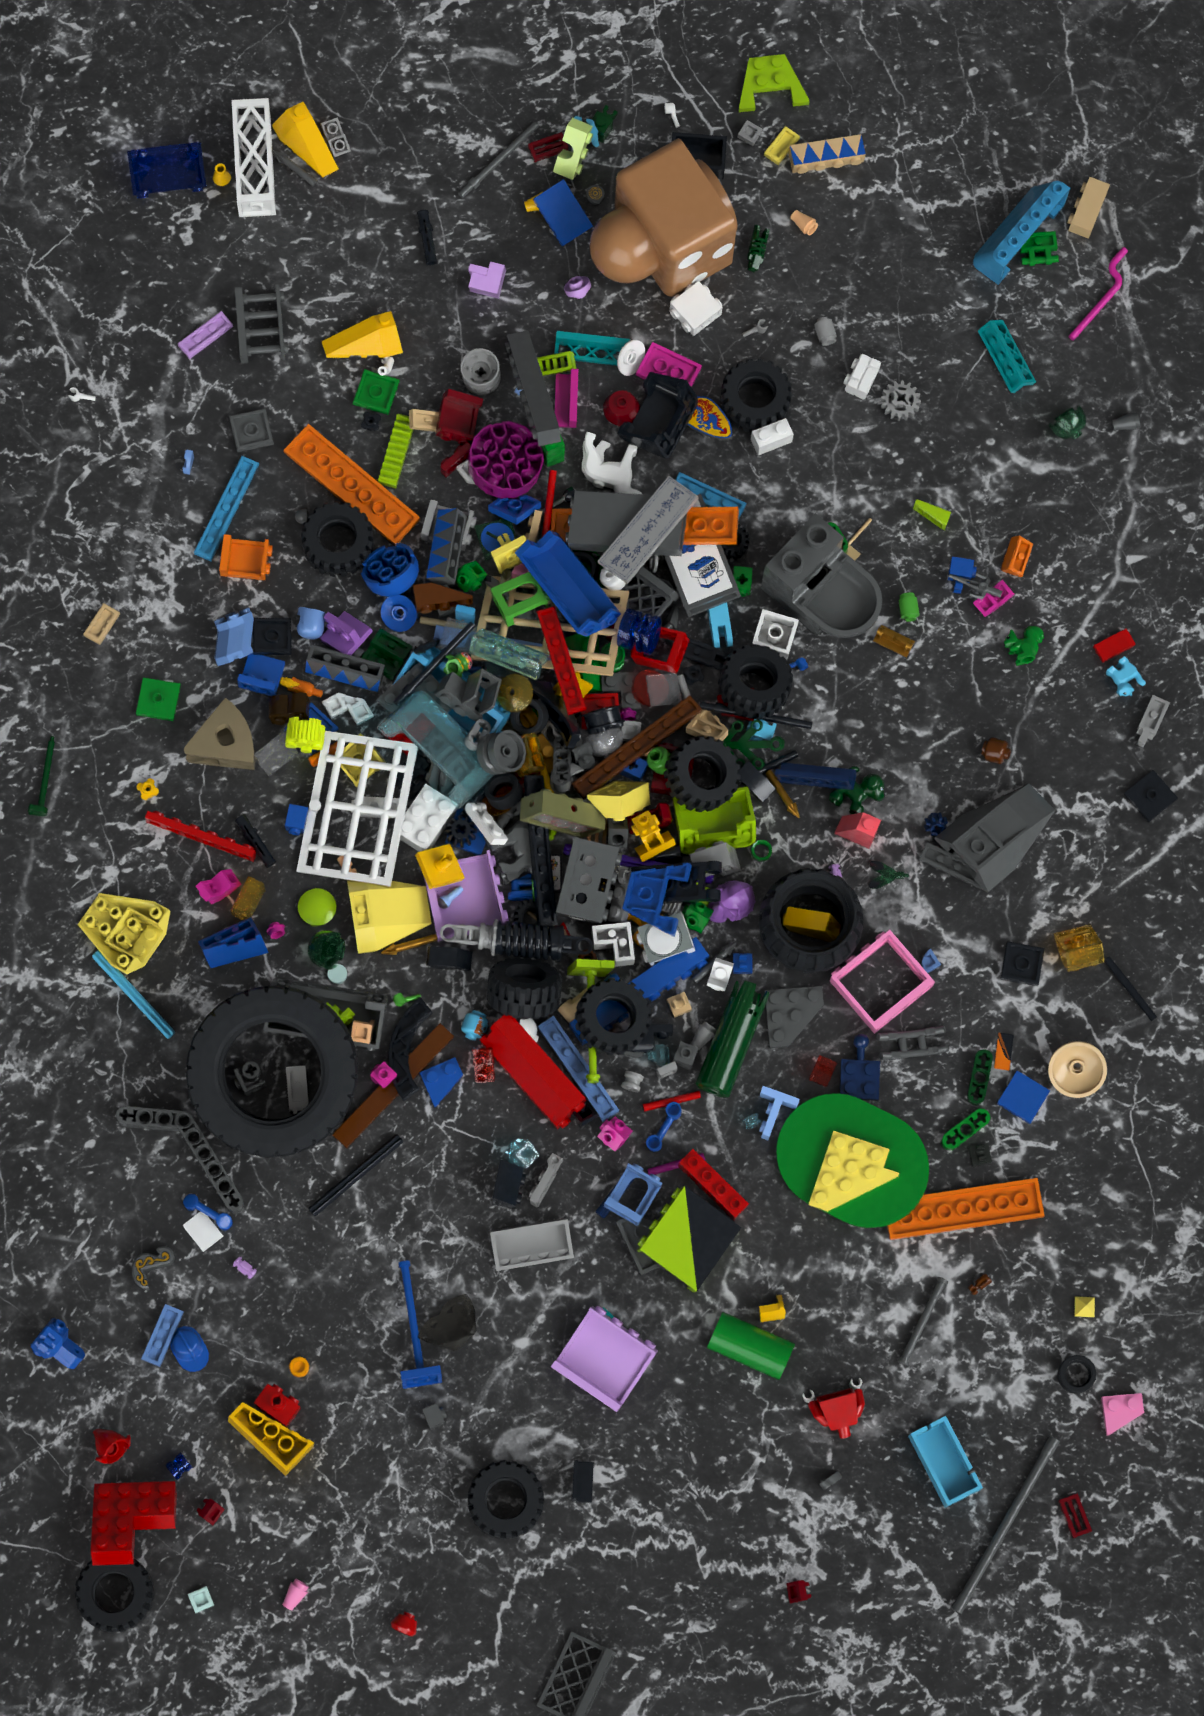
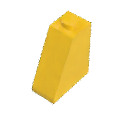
[783,907,841,942]

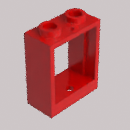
[631,625,689,674]

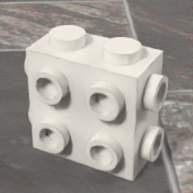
[670,281,723,336]

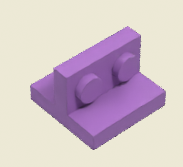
[320,611,373,655]

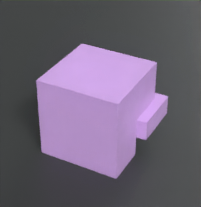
[468,262,506,299]

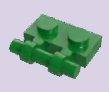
[1020,231,1059,266]

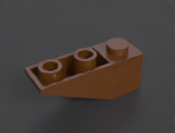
[413,582,473,614]

